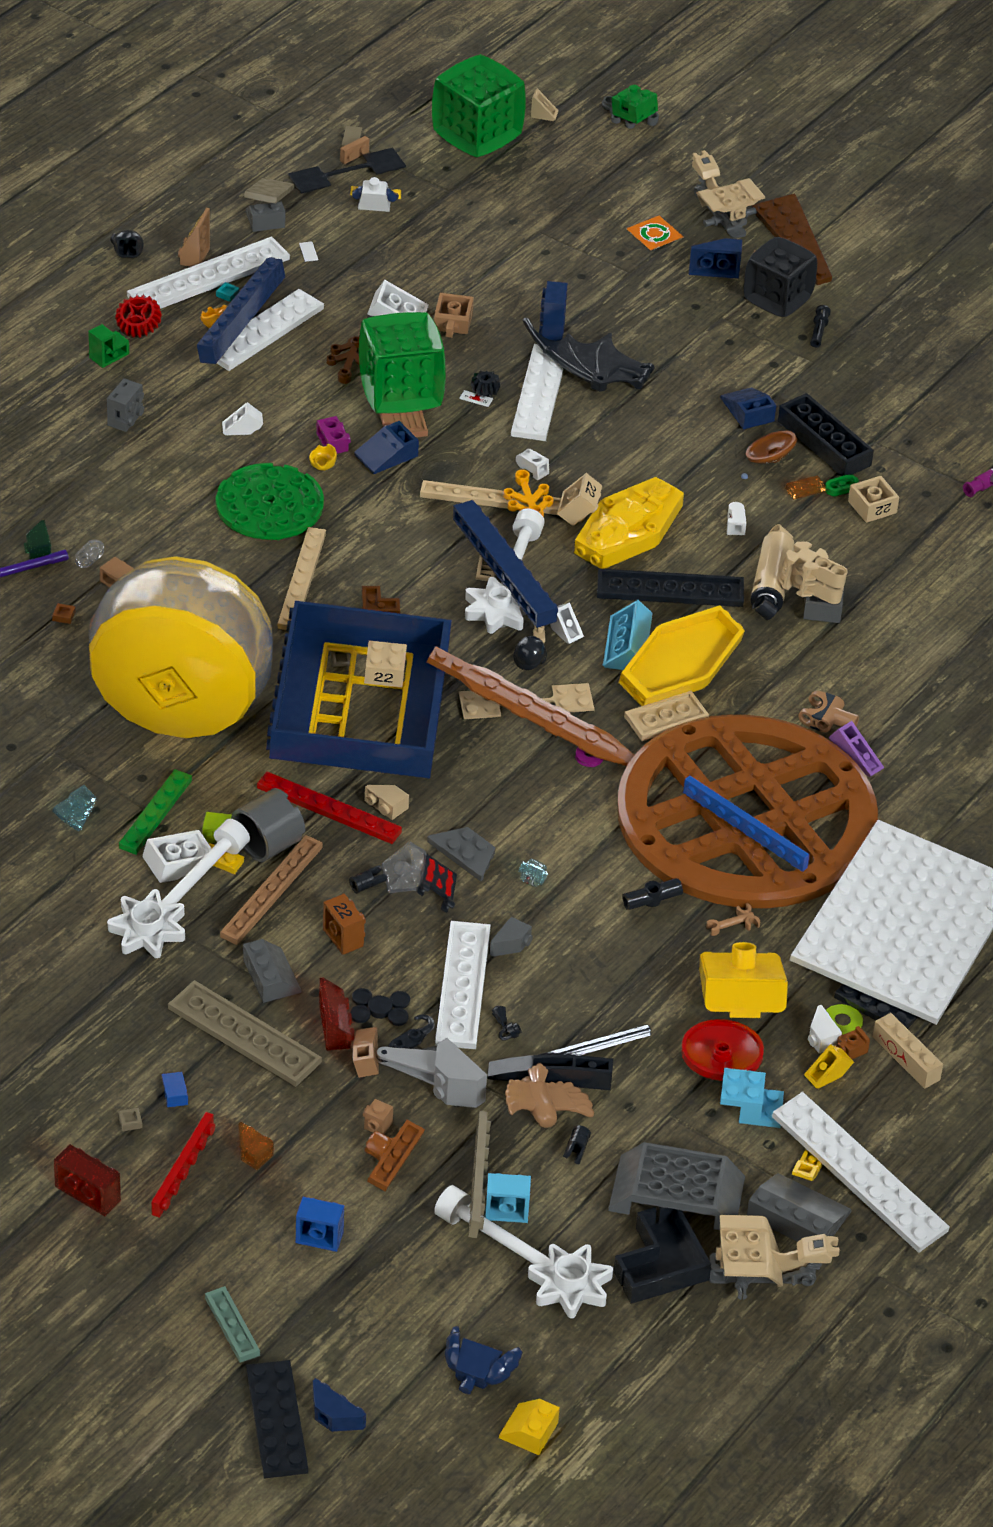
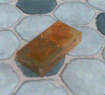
[785,475,825,500]

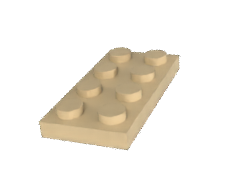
[624,691,709,741]

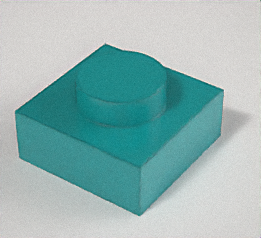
[216,282,240,302]

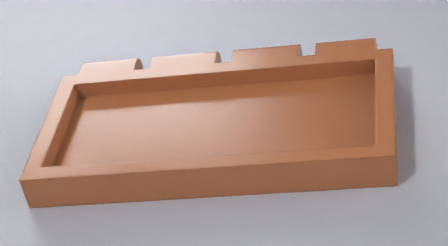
[379,410,428,437]

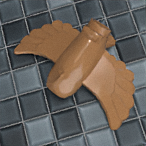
[505,1063,594,1128]

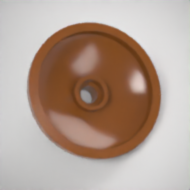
[746,431,797,464]

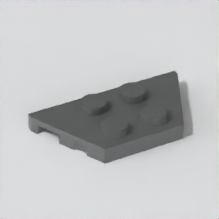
[427,827,496,882]

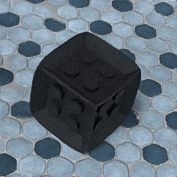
[744,237,817,317]

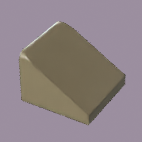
[329,651,351,667]

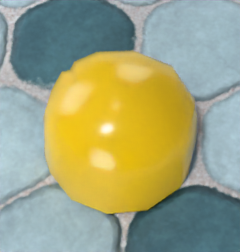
[309,444,337,471]

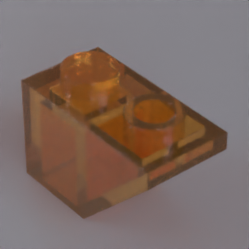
[238,1122,274,1170]

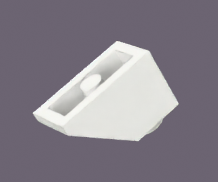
[222,402,263,435]
[550,603,584,644]
[808,1005,842,1053]

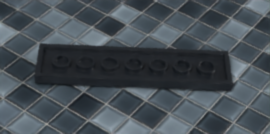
[597,568,744,607]

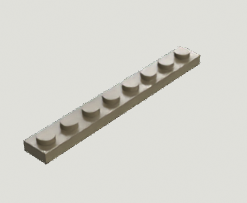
[468,1111,491,1238]

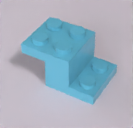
[720,1068,784,1128]

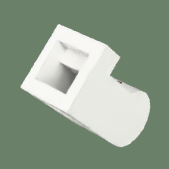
[516,449,549,480]
[727,502,746,535]

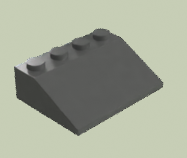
[747,1173,852,1242]

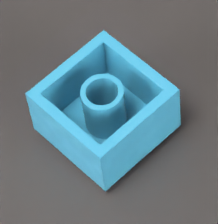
[485,1173,531,1223]

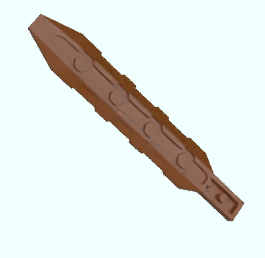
[427,647,634,766]

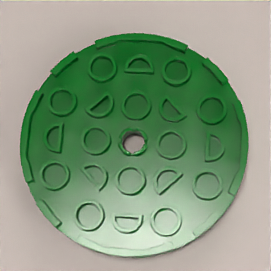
[216,463,324,540]

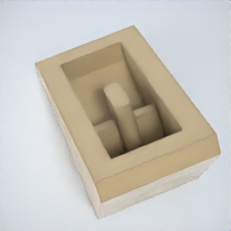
[531,88,559,121]

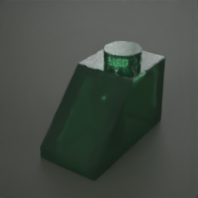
[23,520,51,560]

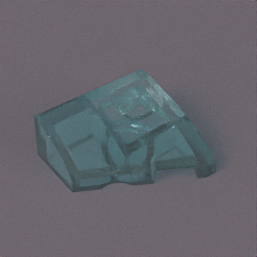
[53,785,97,831]

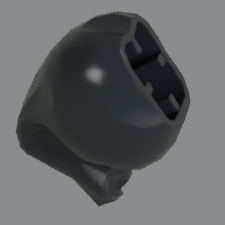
[110,230,144,258]

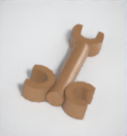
[706,903,760,936]

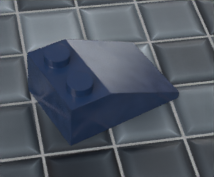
[689,238,742,279]

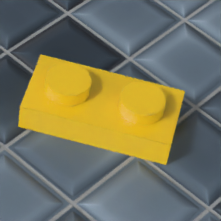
[209,843,244,874]

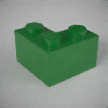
[88,324,129,368]

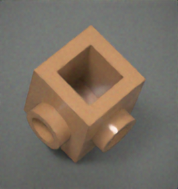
[363,1099,393,1134]

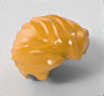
[200,305,228,328]

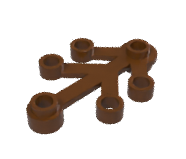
[326,336,360,384]

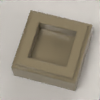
[118,1108,143,1131]

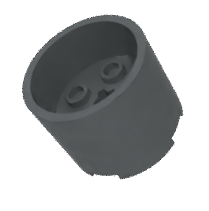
[231,788,305,862]

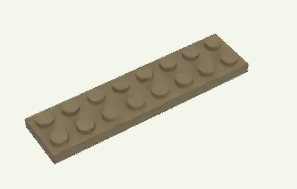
[168,980,322,1087]

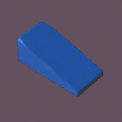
[162,1072,188,1107]

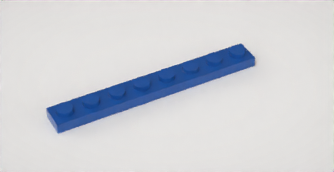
[683,775,809,872]

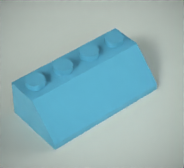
[603,600,653,670]

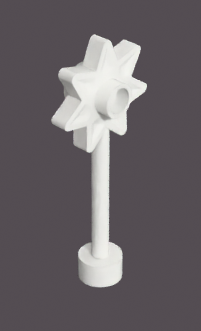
[465,509,544,634]
[107,819,250,958]
[435,1185,613,1318]

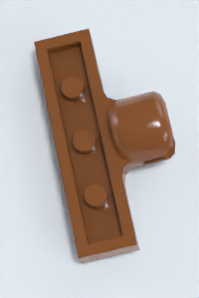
[364,1120,425,1192]

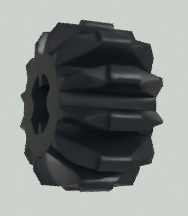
[471,370,500,398]

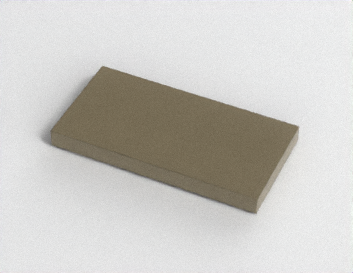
[244,178,294,204]

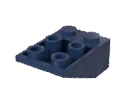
[720,387,776,429]
[354,421,419,474]

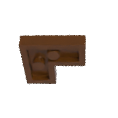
[362,586,400,614]

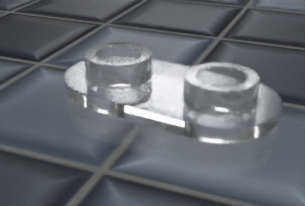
[75,540,104,568]

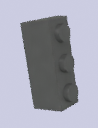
[243,939,302,1003]

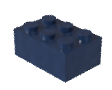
[539,281,568,341]

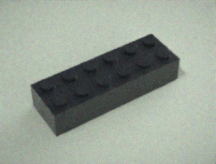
[778,393,874,476]

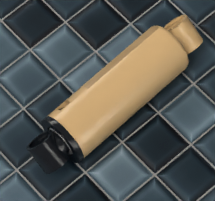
[750,524,795,620]

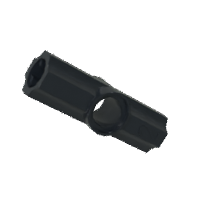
[622,878,683,910]

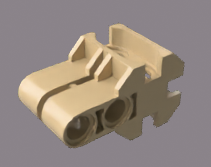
[780,542,847,604]

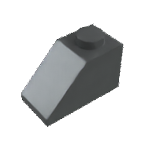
[490,917,533,956]

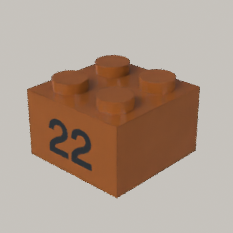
[323,893,366,955]

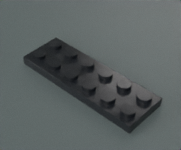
[246,1360,308,1479]

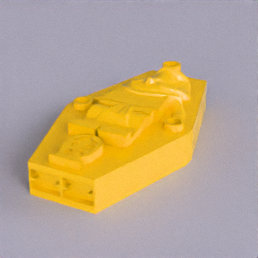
[574,477,684,569]
[619,605,745,706]

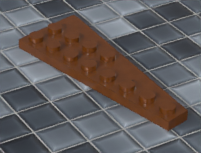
[752,193,832,285]

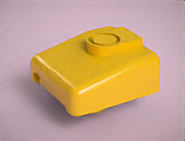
[699,942,788,1018]

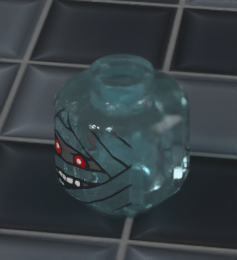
[518,858,549,887]

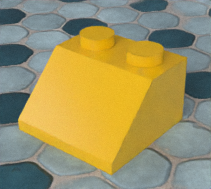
[499,1399,560,1455]

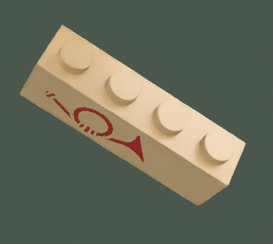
[873,1013,943,1089]

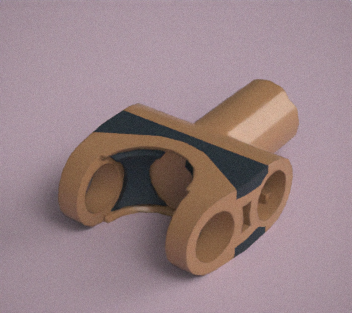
[798,691,859,732]

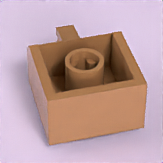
[434,293,474,338]

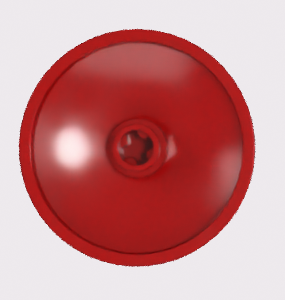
[681,1019,764,1081]

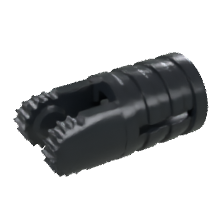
[349,865,388,894]
[563,1125,591,1165]

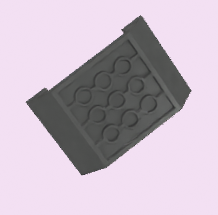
[608,1142,745,1230]

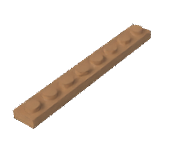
[220,835,322,945]

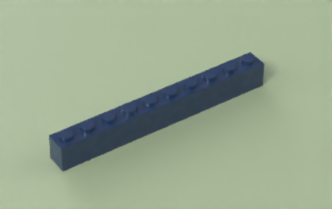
[197,257,285,364]
[453,500,558,628]

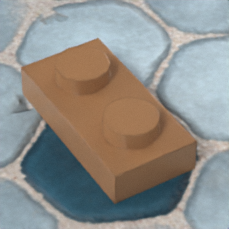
[340,136,369,164]

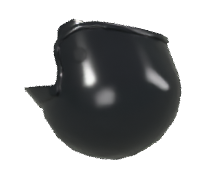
[513,636,547,670]

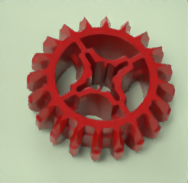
[115,294,162,338]

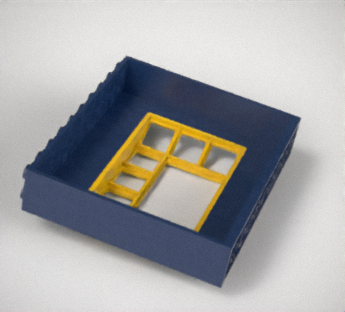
[266,601,452,778]

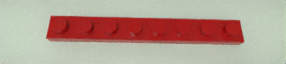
[257,771,402,844]

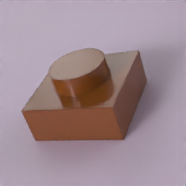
[52,603,76,624]

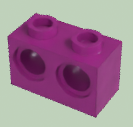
[316,416,351,454]

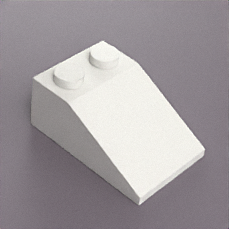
[368,280,428,316]
[142,830,212,883]

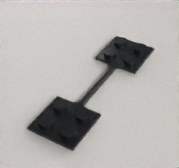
[288,147,406,193]

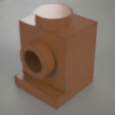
[836,1026,870,1059]

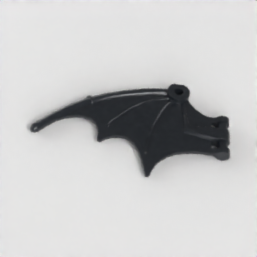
[523,317,655,392]

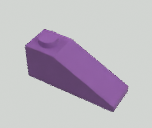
[829,721,884,777]

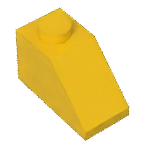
[804,1044,854,1089]

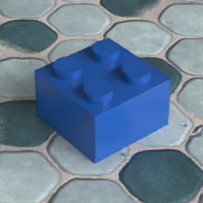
[296,1197,344,1252]

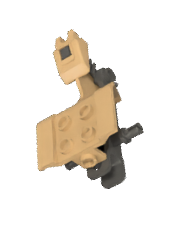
[692,150,765,239]
[709,1215,840,1300]

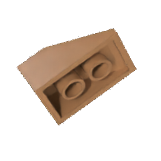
[178,208,210,267]

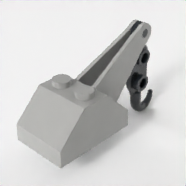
[377,1014,487,1108]

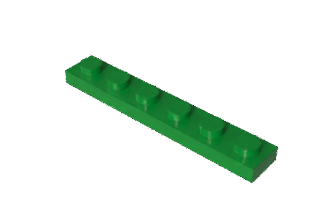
[119,769,192,855]

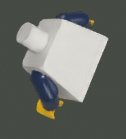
[350,177,401,212]

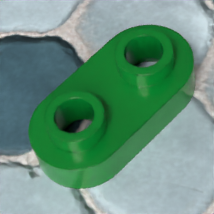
[825,475,859,496]

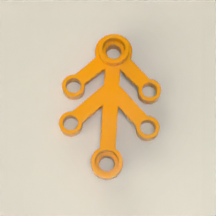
[503,470,554,517]

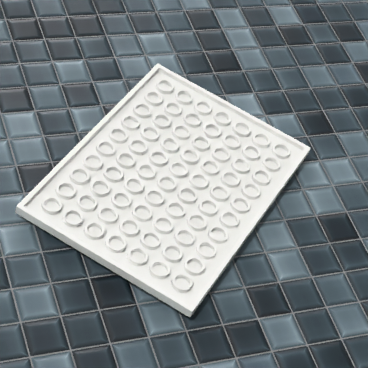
[790,820,993,1025]

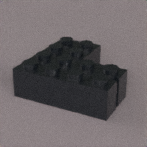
[614,1206,711,1304]

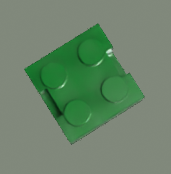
[612,84,658,124]

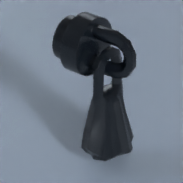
[492,1005,522,1041]

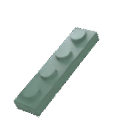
[205,1286,260,1363]

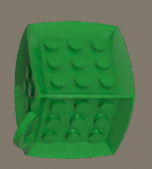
[432,54,526,158]
[359,312,446,414]

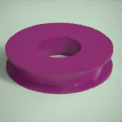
[575,748,603,767]

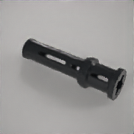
[810,305,831,348]

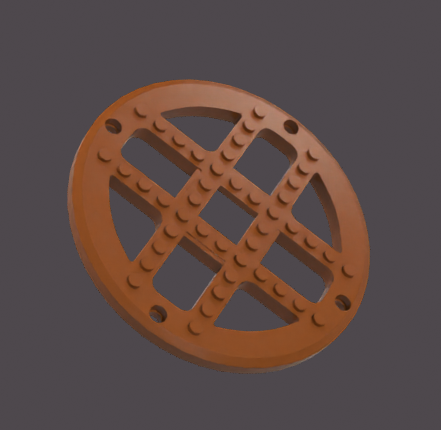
[617,715,878,908]

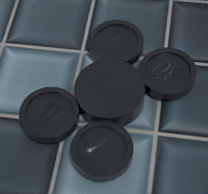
[350,988,410,1026]

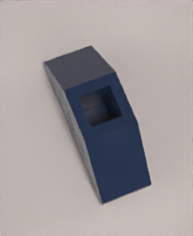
[312,1378,366,1432]

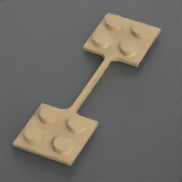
[459,683,594,719]

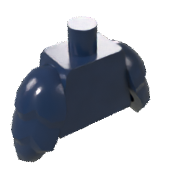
[445,1326,523,1394]

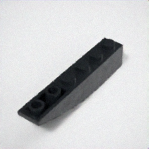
[487,1054,614,1091]

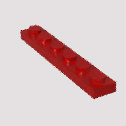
[151,1112,216,1218]

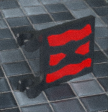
[416,854,457,913]

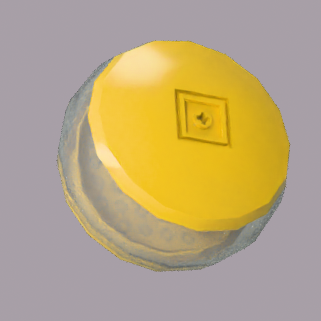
[89,556,273,738]

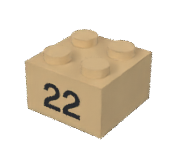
[557,473,602,526]
[848,476,899,523]
[364,641,407,687]

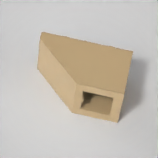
[365,785,409,820]

